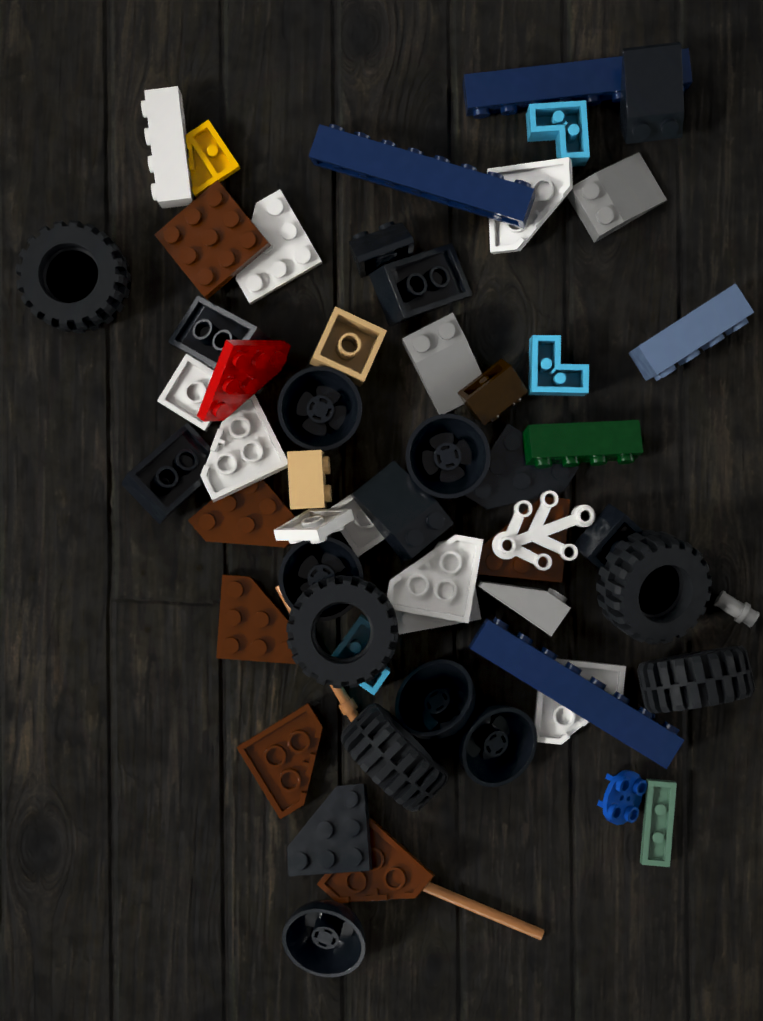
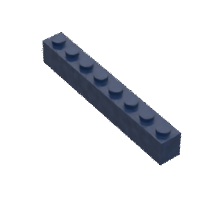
[462,48,693,119]
[309,124,535,229]
[469,617,684,769]

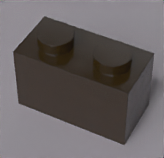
[458,359,528,425]

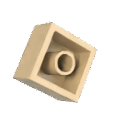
[309,306,387,387]
[287,450,332,510]

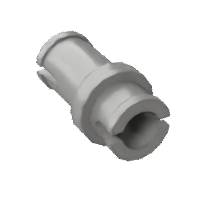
[713,590,760,628]

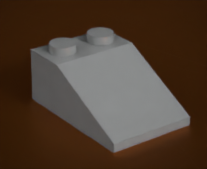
[567,152,667,243]
[402,313,482,415]
[476,580,571,636]

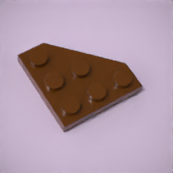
[188,479,296,548]
[478,497,570,583]
[216,574,296,664]
[236,702,323,819]
[317,818,435,903]

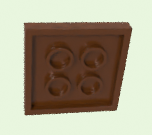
[154,180,271,300]

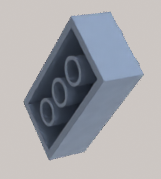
[628,283,754,381]

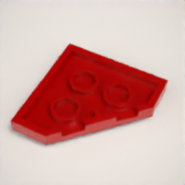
[197,340,291,422]

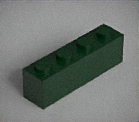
[523,420,643,469]

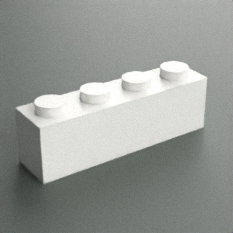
[141,86,195,209]

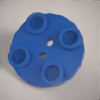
[597,770,647,825]

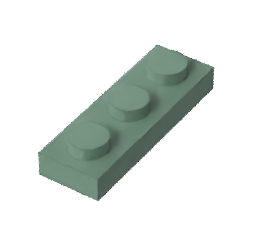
[640,778,677,867]

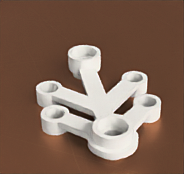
[492,490,595,571]

